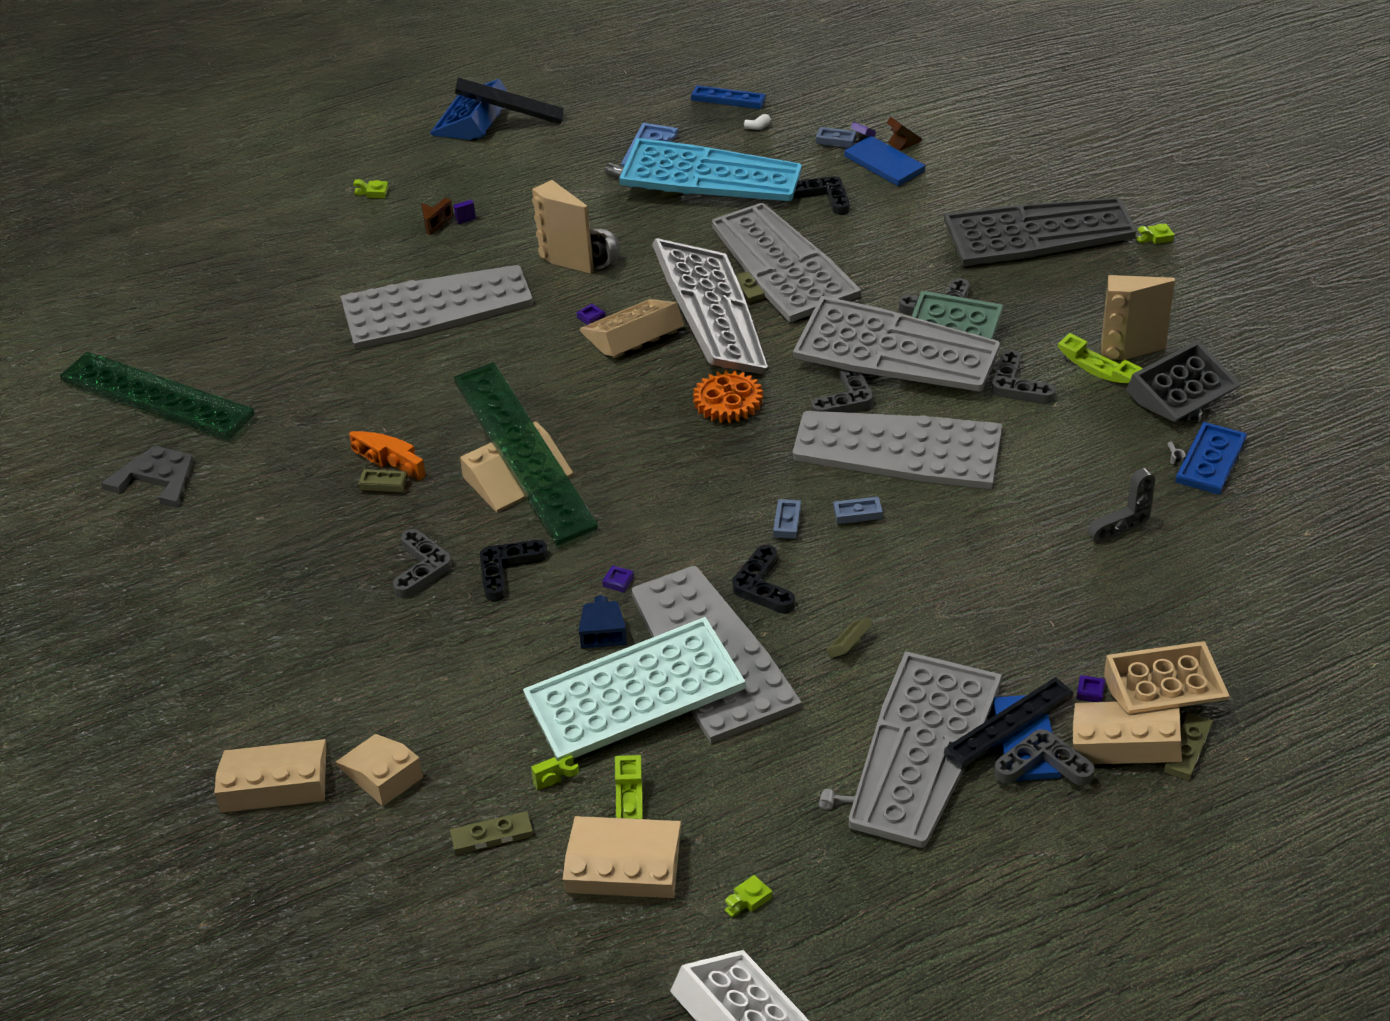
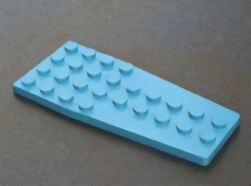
[619,138,802,201]

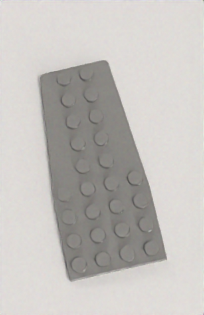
[712,203,861,323]
[652,238,768,374]
[341,265,533,350]
[793,296,1000,391]
[793,411,1002,489]
[632,566,802,744]
[849,651,1002,848]

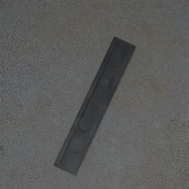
[454,77,564,124]
[943,677,1074,770]

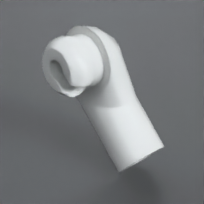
[744,114,771,130]

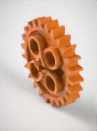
[693,370,763,423]

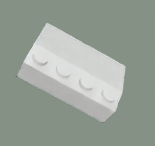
[670,950,809,1021]

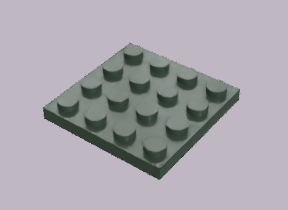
[912,291,1003,339]

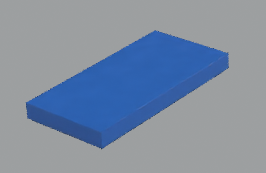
[844,136,925,186]
[1175,422,1247,495]
[993,695,1061,781]

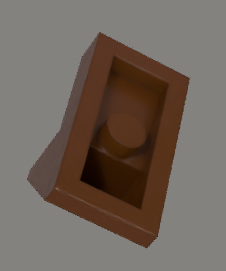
[886,117,922,150]
[421,198,454,235]

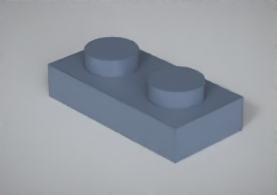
[816,127,857,148]
[833,497,883,524]
[773,499,801,539]

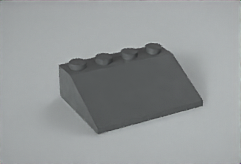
[1126,340,1241,422]

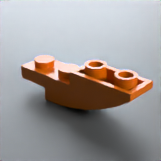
[349,431,426,481]

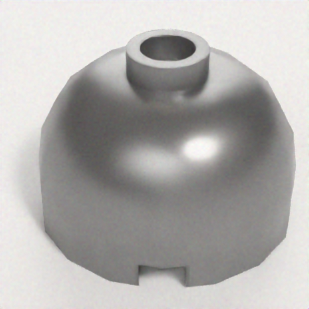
[590,229,620,270]

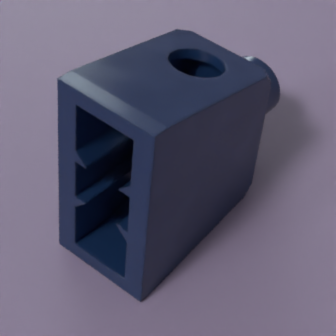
[579,595,627,649]

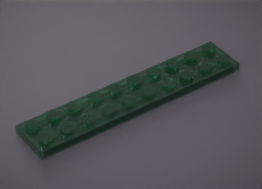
[60,352,254,440]
[454,362,598,546]

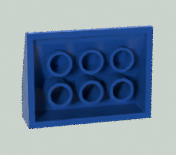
[430,79,508,140]

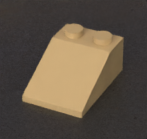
[335,734,423,806]

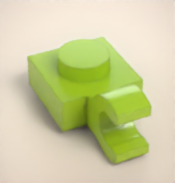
[353,179,388,199]
[1136,224,1174,244]
[531,755,579,790]
[725,875,772,918]

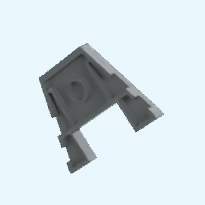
[101,446,194,508]

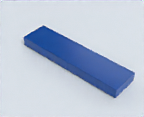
[691,85,766,109]

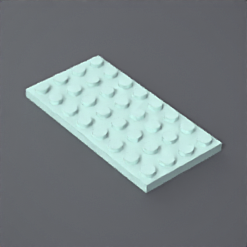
[523,617,746,761]

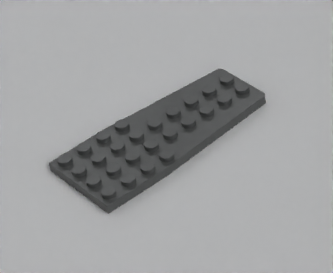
[944,198,1137,266]

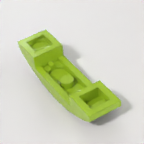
[1058,333,1143,383]
[615,755,643,819]

